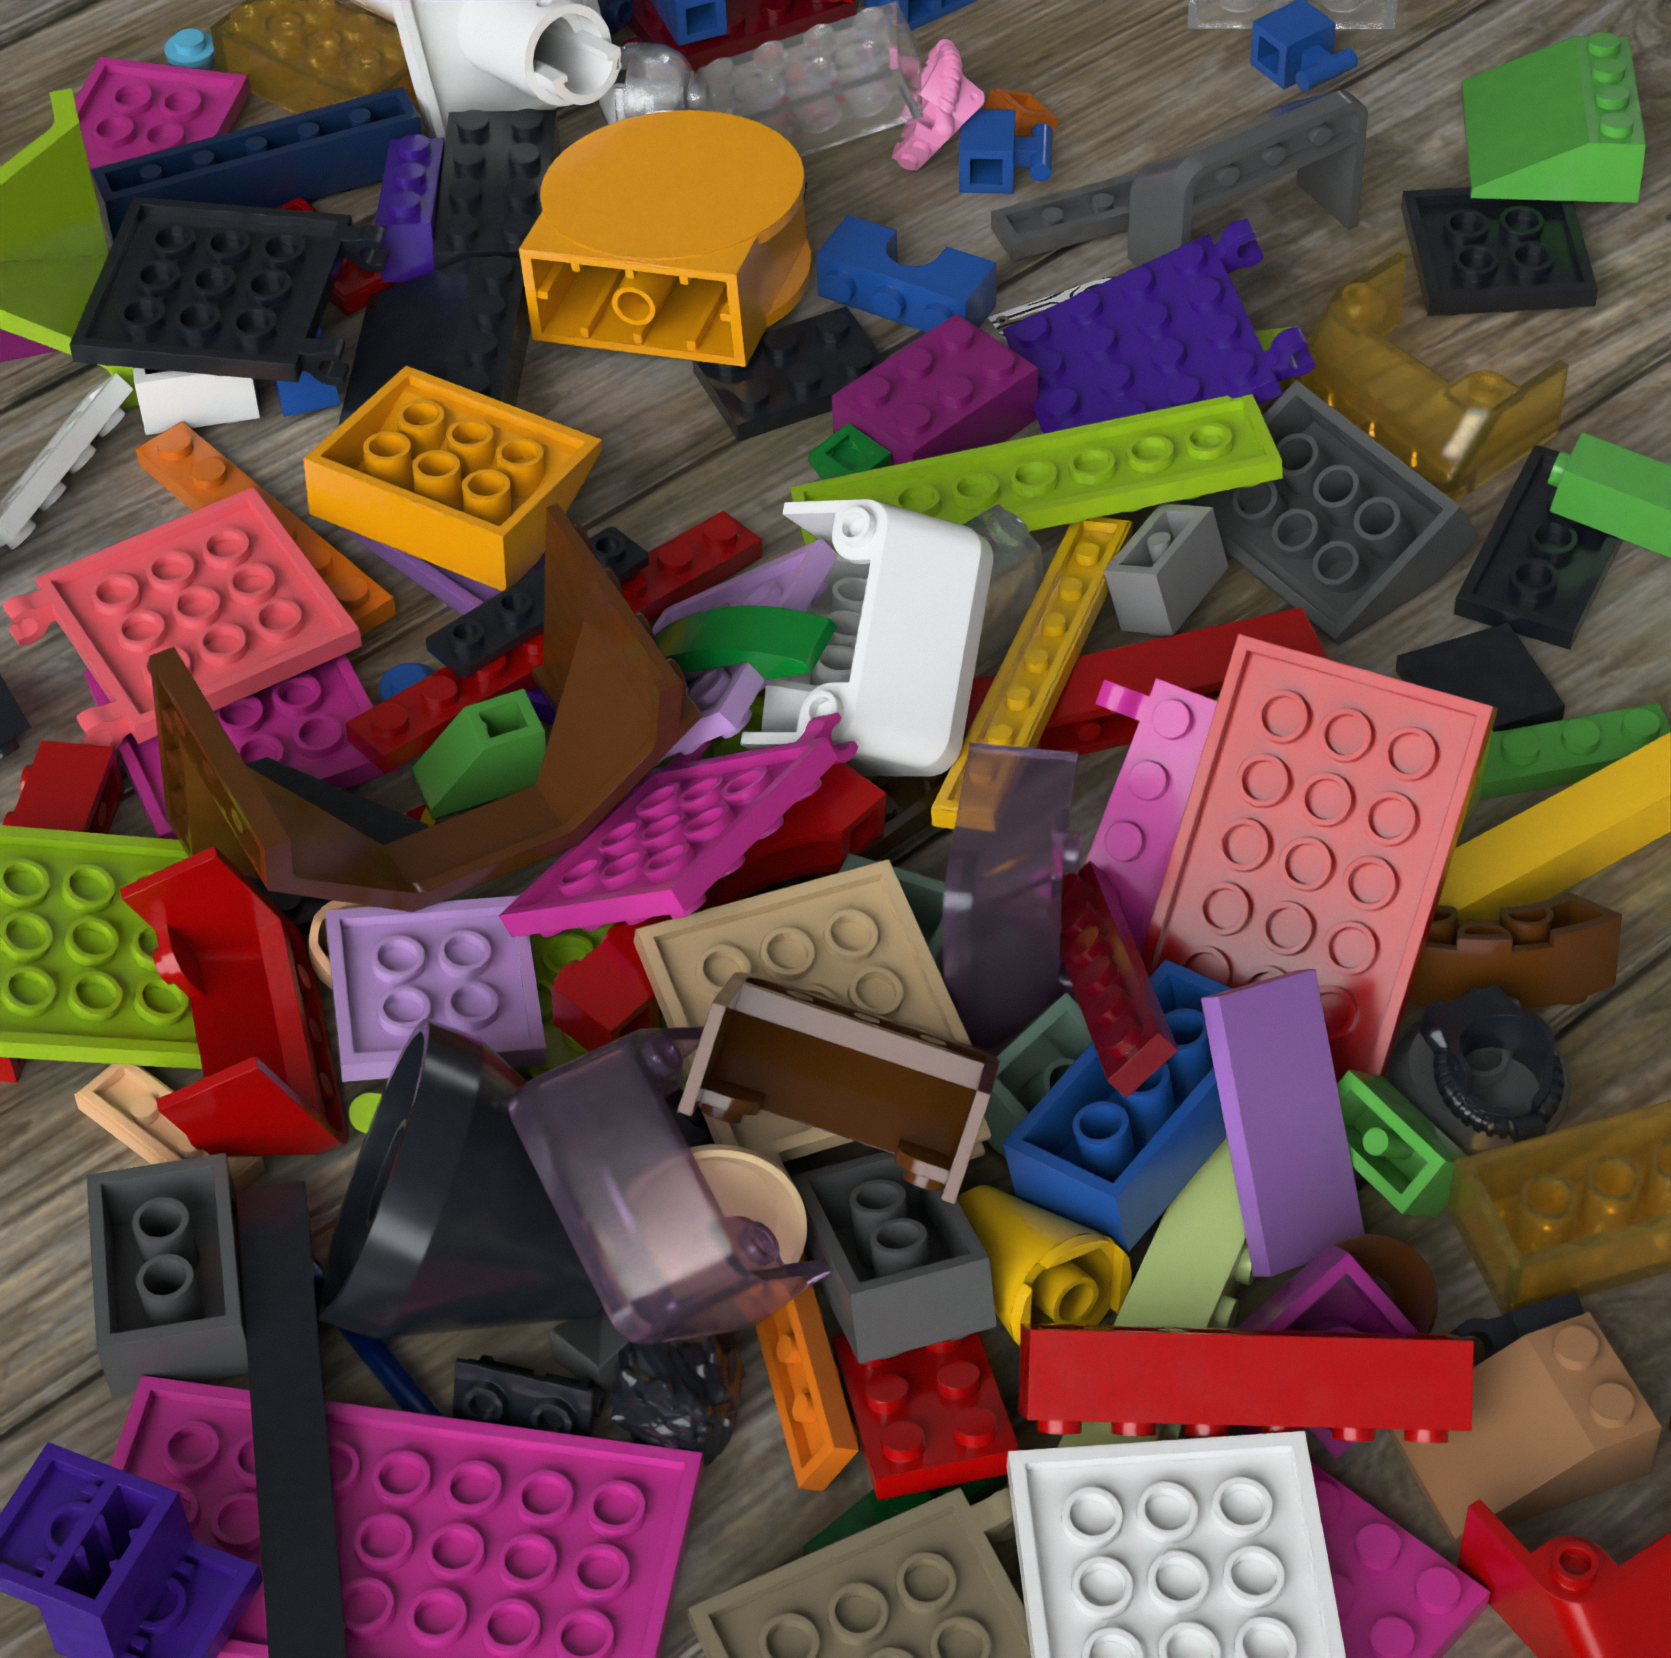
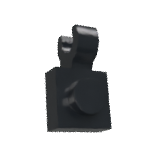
[1450,1291,1584,1367]

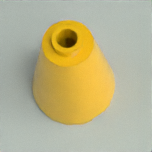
[957,1185,1132,1348]

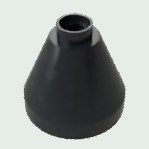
[317,1019,642,1339]

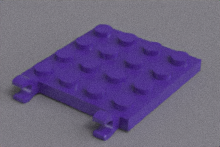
[1002,219,1316,434]

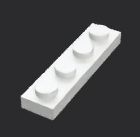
[0,373,133,550]

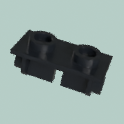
[452,1354,606,1437]

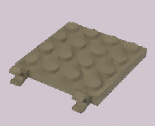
[688,1487,1031,1658]

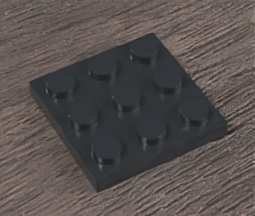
[1401,187,1598,316]

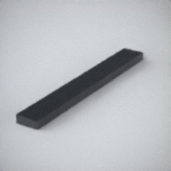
[235,1180,348,1658]

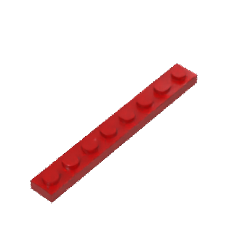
[346,510,762,774]

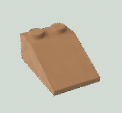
[1387,1312,1662,1547]

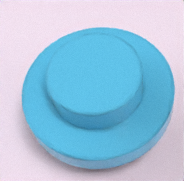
[164,28,217,70]

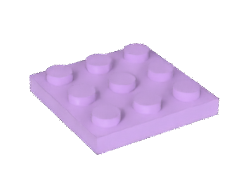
[325,895,546,1082]

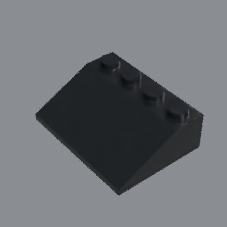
[338,256,531,426]

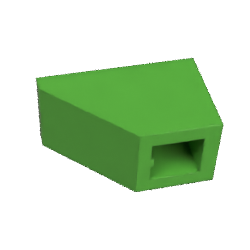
[412,689,547,819]

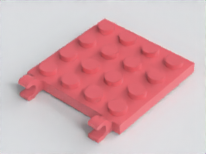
[2,487,362,750]

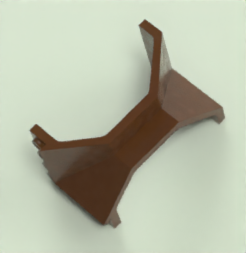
[149,503,703,912]

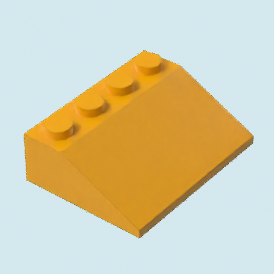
[303,366,602,591]

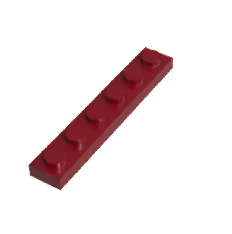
[1043,860,1178,1098]

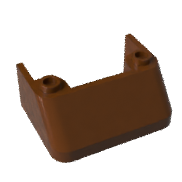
[677,972,1000,1204]

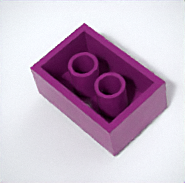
[832,314,1038,466]

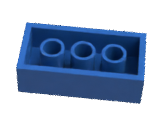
[1002,960,1233,1253]

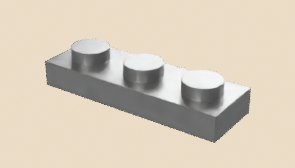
[991,171,1138,261]

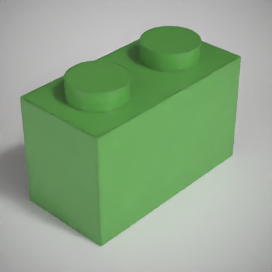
[1337,1070,1478,1218]

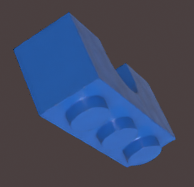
[816,214,996,332]

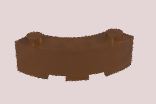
[1408,892,1622,1009]

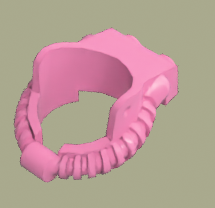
[891,39,985,171]

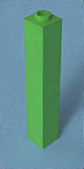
[1547,432,1671,558]

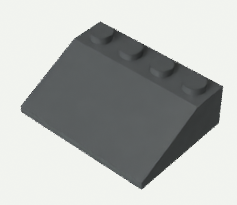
[1179,380,1480,645]

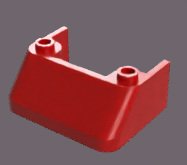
[120,846,349,1158]
[1457,1417,1671,1658]

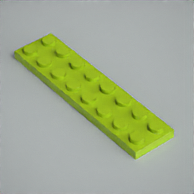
[790,394,1283,554]

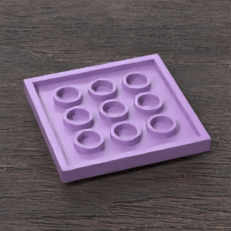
[652,538,838,768]

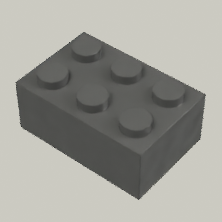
[791,1151,997,1364]
[86,1153,248,1396]

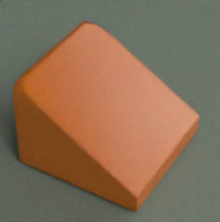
[982,88,1060,137]

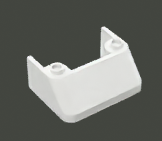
[740,499,993,777]

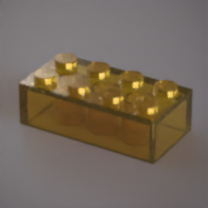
[210,0,421,116]
[1447,1100,1671,1315]

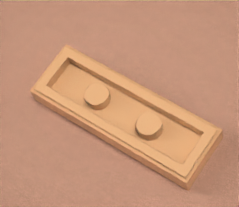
[74,1064,265,1190]

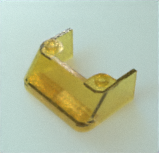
[1283,251,1569,503]

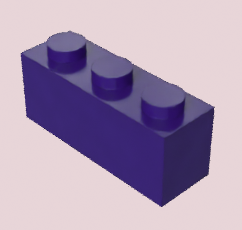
[375,134,445,282]

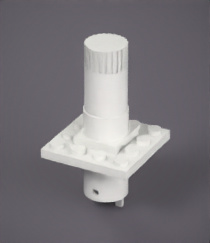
[350,0,621,142]

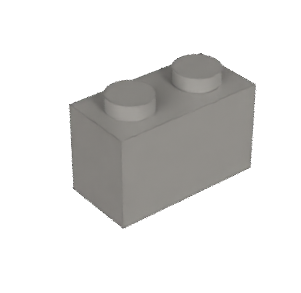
[1104,504,1229,636]

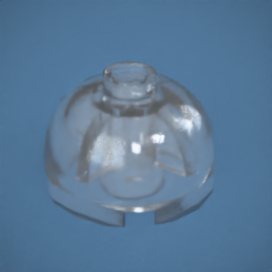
[614,42,707,122]

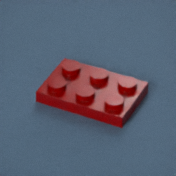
[832,1332,1020,1501]

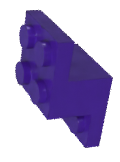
[0,1442,263,1658]

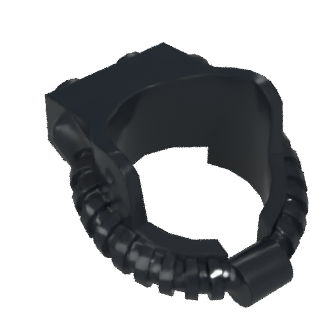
[1420,984,1565,1146]

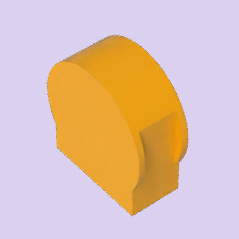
[519,110,812,367]

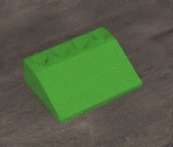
[1461,32,1646,203]

